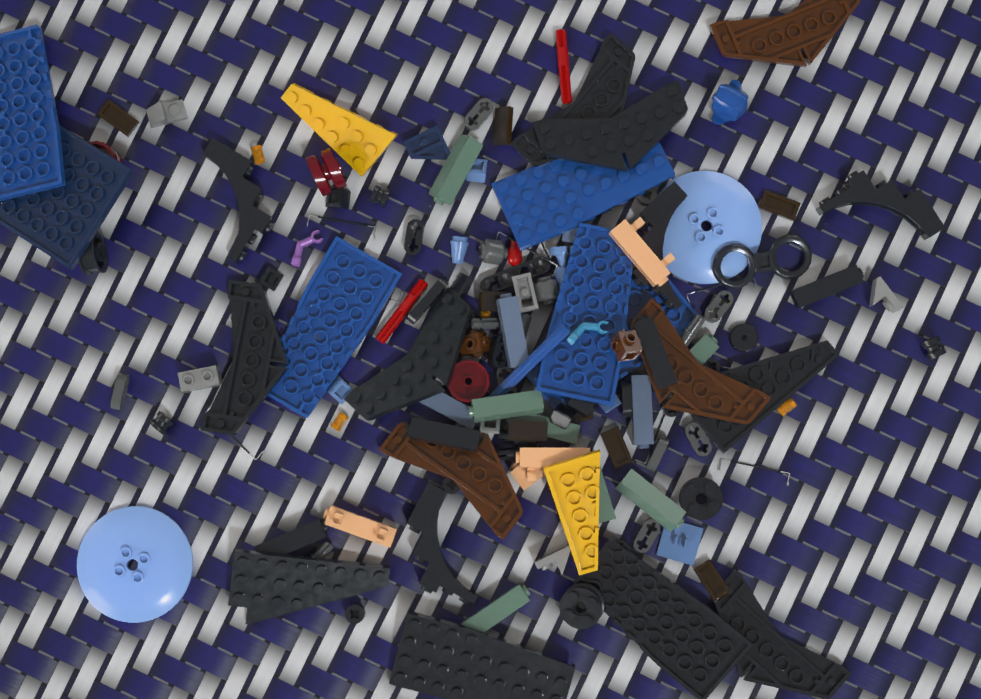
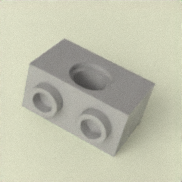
[178,365,223,393]

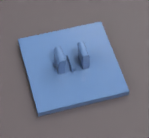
[656,523,704,566]

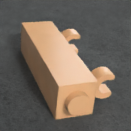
[609,217,676,287]
[516,448,590,481]
[323,505,398,548]

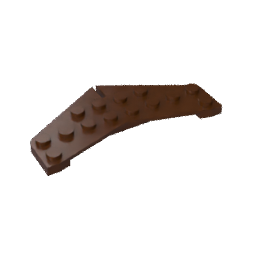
[709,0,861,67]
[630,298,771,425]
[379,422,523,541]

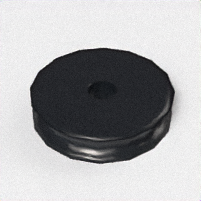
[729,324,759,352]

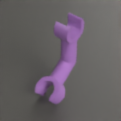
[291,230,323,267]

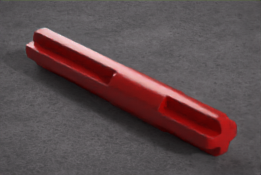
[556,29,572,104]
[376,279,428,344]

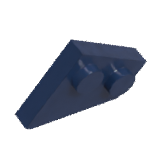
[403,125,450,160]

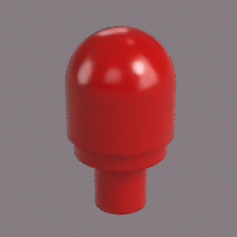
[507,239,522,266]

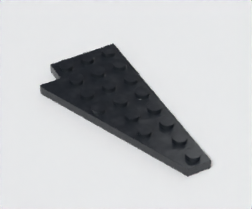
[689,340,839,453]
[228,549,390,624]

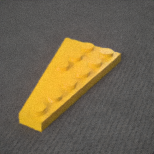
[281,83,398,176]
[544,449,600,576]

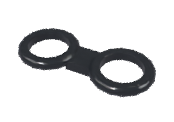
[712,234,812,289]

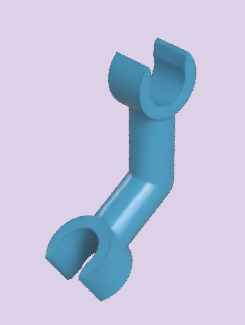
[567,321,608,345]

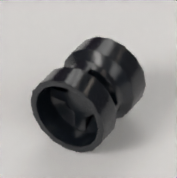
[921,335,947,360]

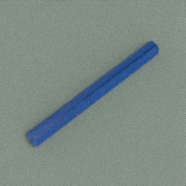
[488,324,570,397]

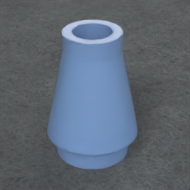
[450,236,469,264]

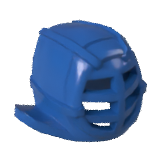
[711,80,749,125]

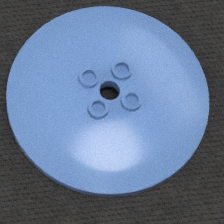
[648,171,762,284]
[77,506,193,623]

